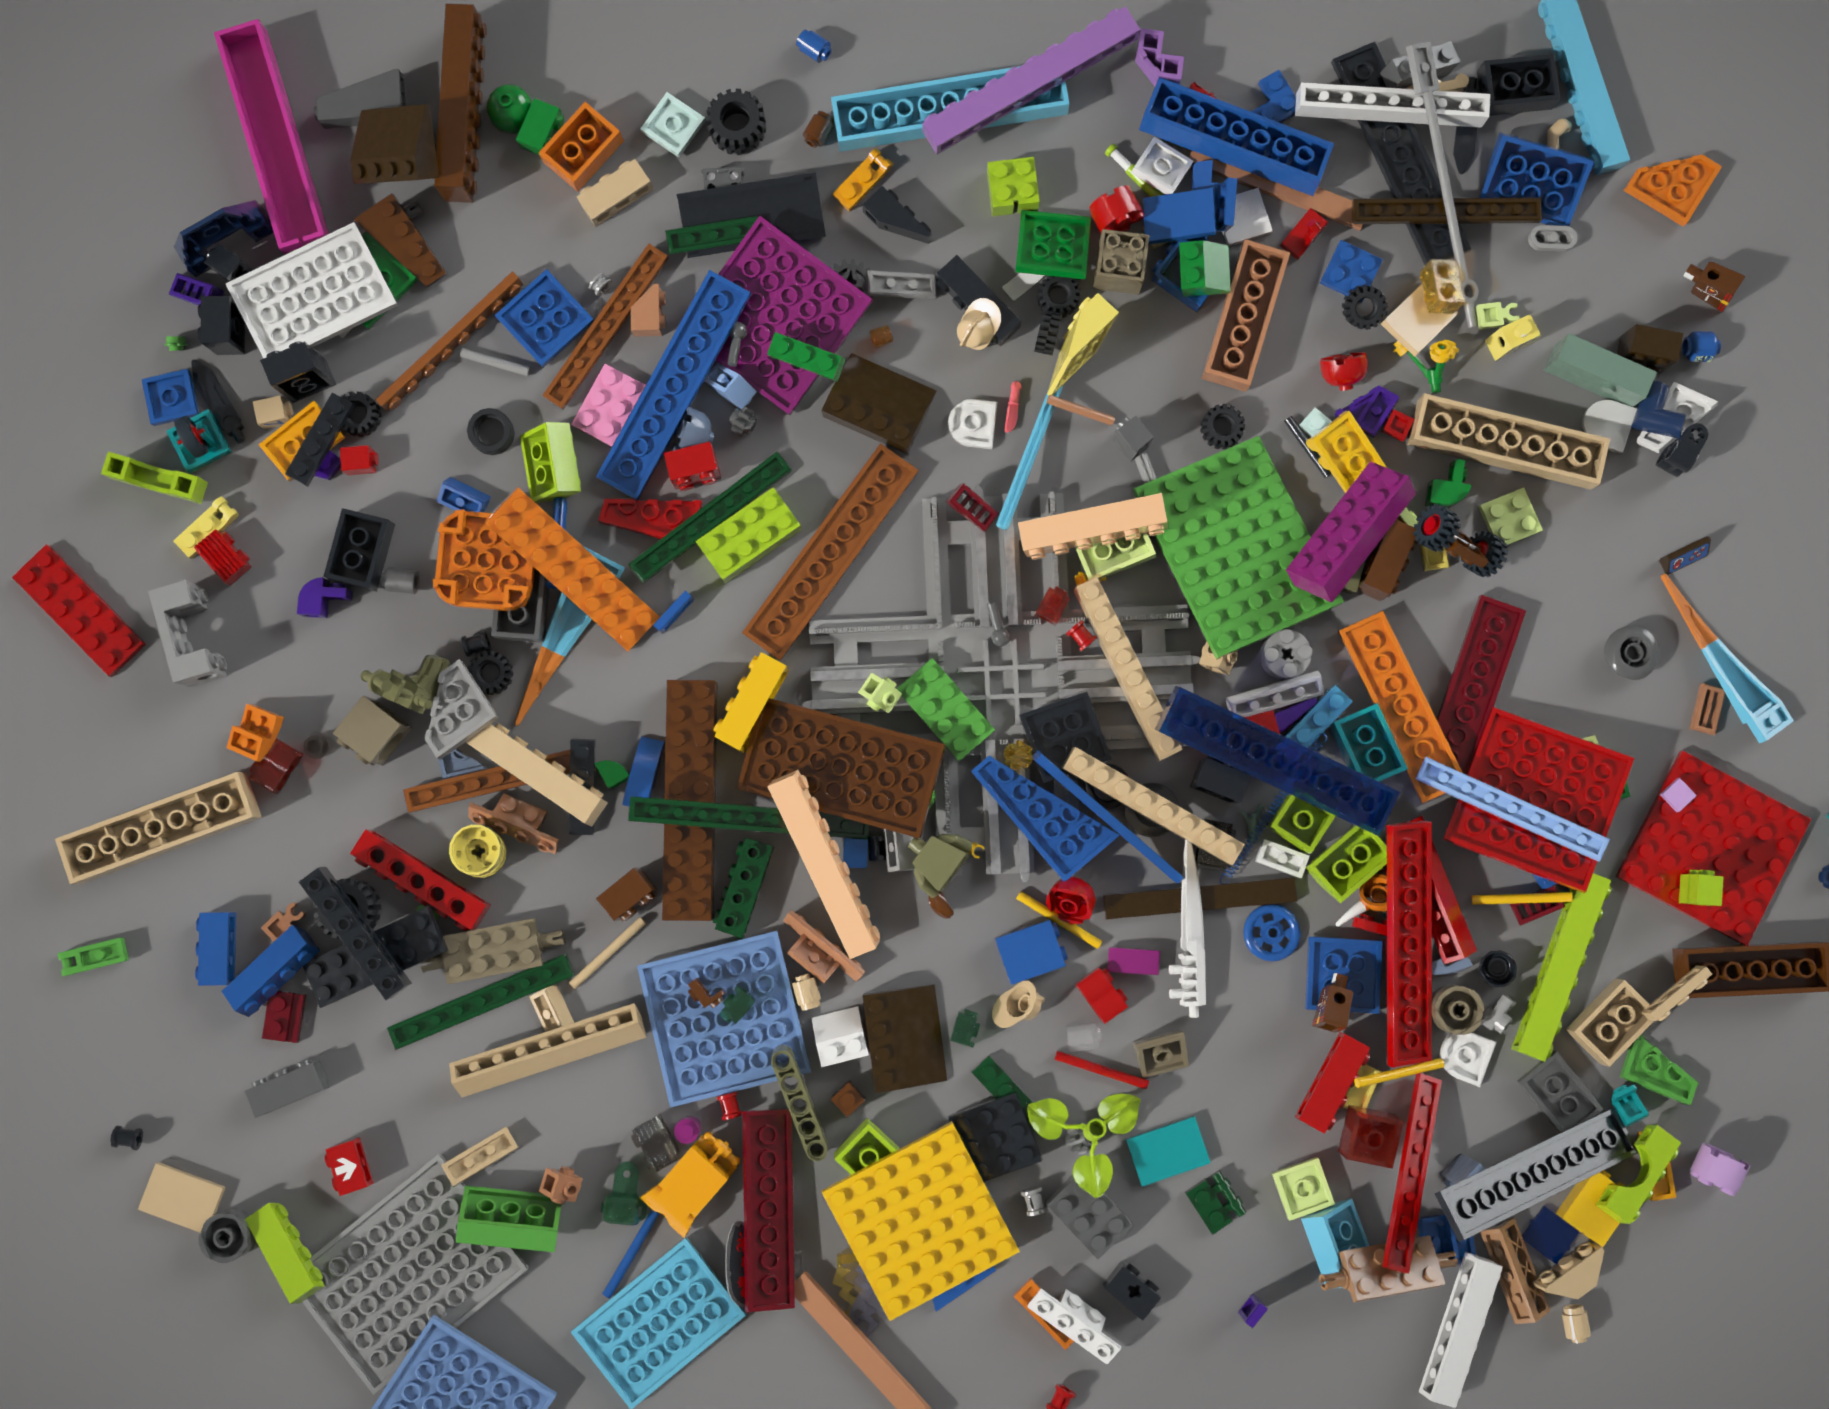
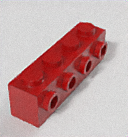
[1294,1032,1370,1134]

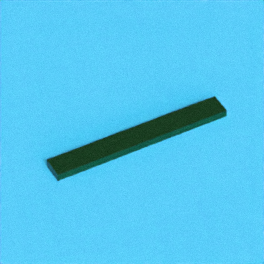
[628,451,792,584]
[387,953,576,1050]

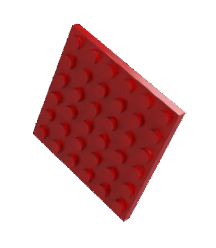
[1443,707,1635,893]
[1615,751,1811,945]

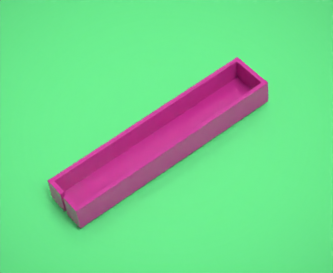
[214,19,329,255]

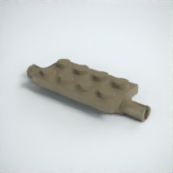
[420,918,566,984]

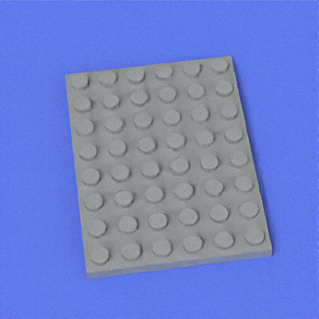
[303,1153,529,1395]

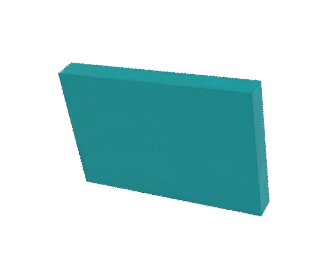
[1126,1116,1211,1187]

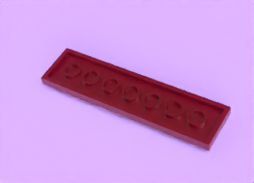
[1436,595,1526,775]
[742,1109,795,1313]

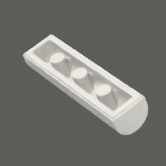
[1226,671,1324,720]

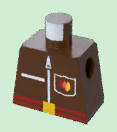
[1683,261,1746,312]
[1312,973,1353,1033]

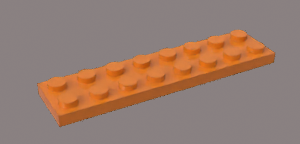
[485,487,660,651]
[1339,611,1463,804]

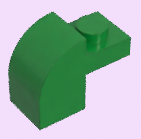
[1425,459,1471,508]

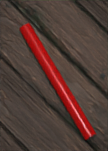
[1054,1051,1149,1089]

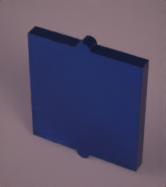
[1522,1205,1579,1265]

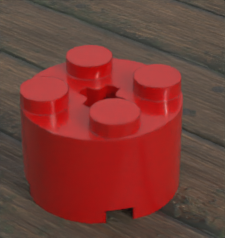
[1089,185,1145,233]

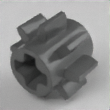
[728,406,758,437]
[1065,1123,1092,1155]

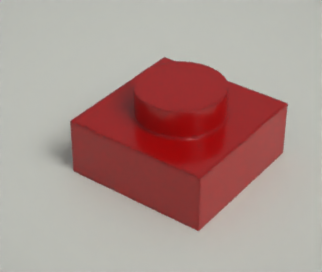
[1381,409,1415,442]

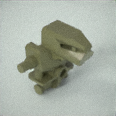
[360,655,450,714]

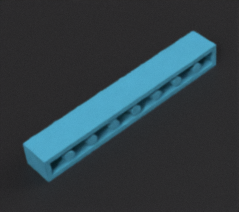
[1538,0,1630,176]

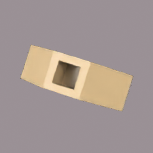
[1532,1242,1604,1299]

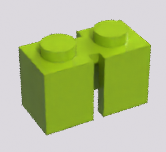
[1679,870,1723,906]

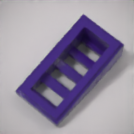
[169,273,224,306]
[1275,698,1318,732]

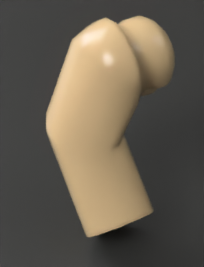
[1547,118,1572,149]

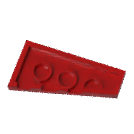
[598,499,703,539]

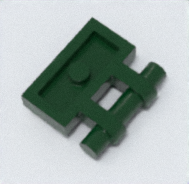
[1185,1170,1246,1235]

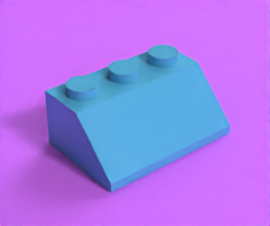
[1301,1198,1369,1288]

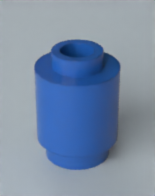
[796,29,832,63]

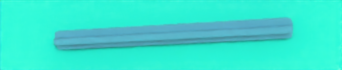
[996,386,1063,530]

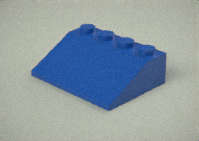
[1479,132,1594,226]

